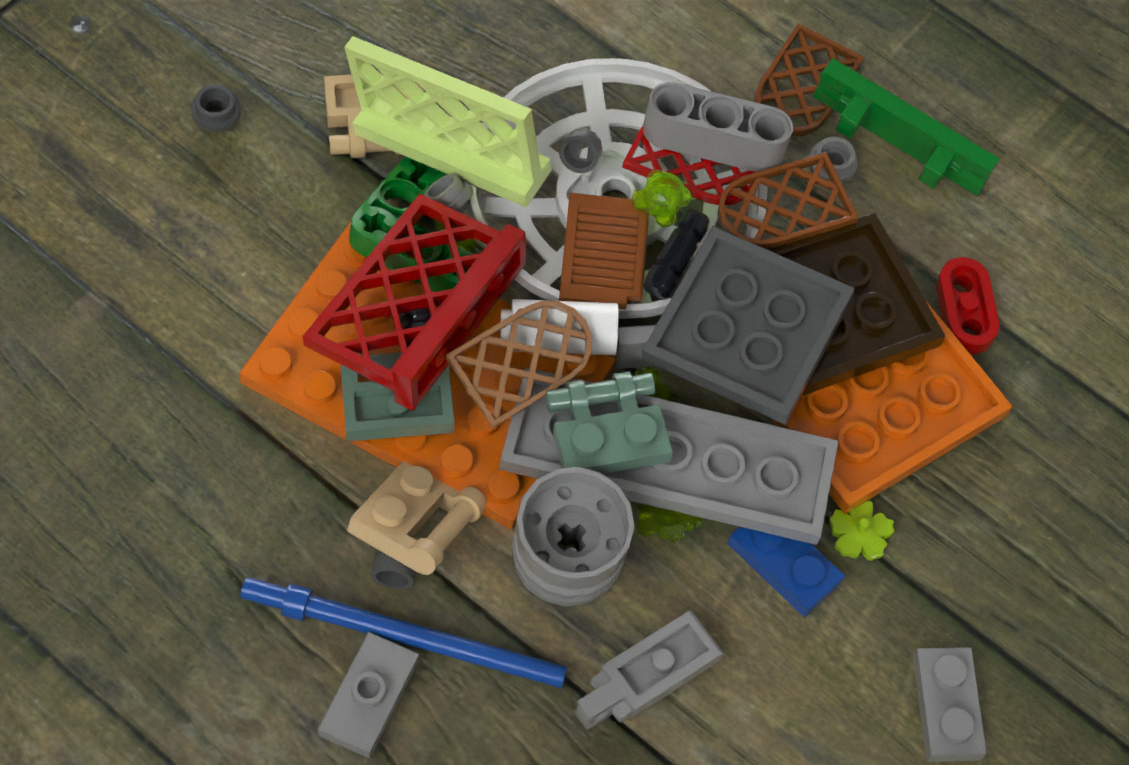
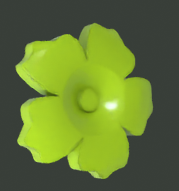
[829,501,895,561]

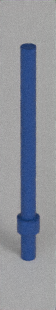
[240,577,567,688]

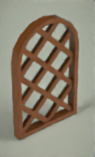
[754,24,864,136]
[717,152,859,249]

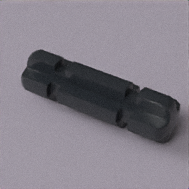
[644,209,709,299]

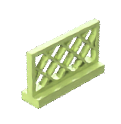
[344,36,552,208]

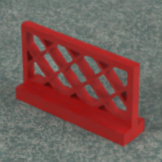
[302,194,526,411]

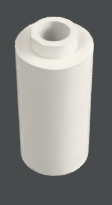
[500,299,618,356]

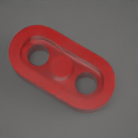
[936,257,1000,354]

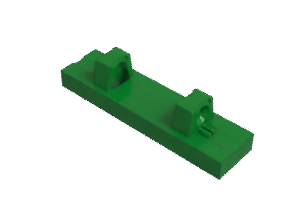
[813,58,1000,196]

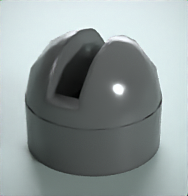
[559,129,603,173]
[370,551,416,589]

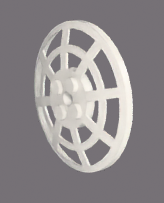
[468,58,768,319]

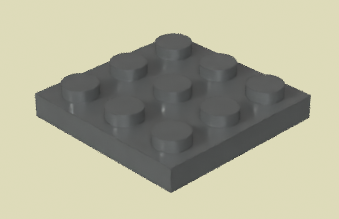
[642,226,855,425]

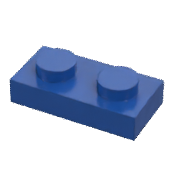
[727,527,845,618]

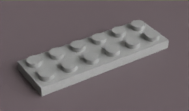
[499,367,838,545]

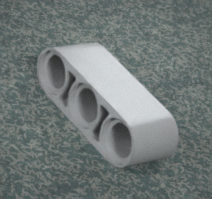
[643,82,793,172]

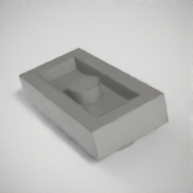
[913,647,987,762]

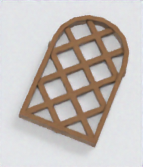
[446,301,592,429]

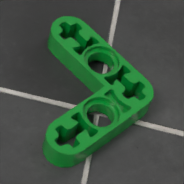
[349,156,473,292]

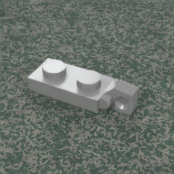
[574,610,724,730]

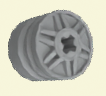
[511,467,635,607]

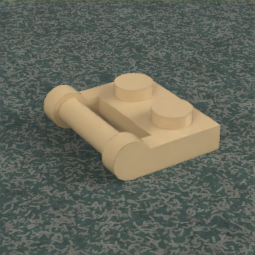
[347,460,487,575]

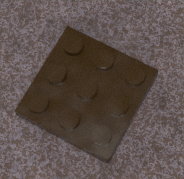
[766,212,945,396]

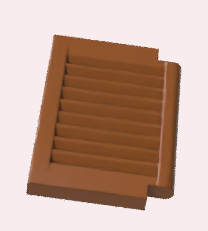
[559,192,649,310]

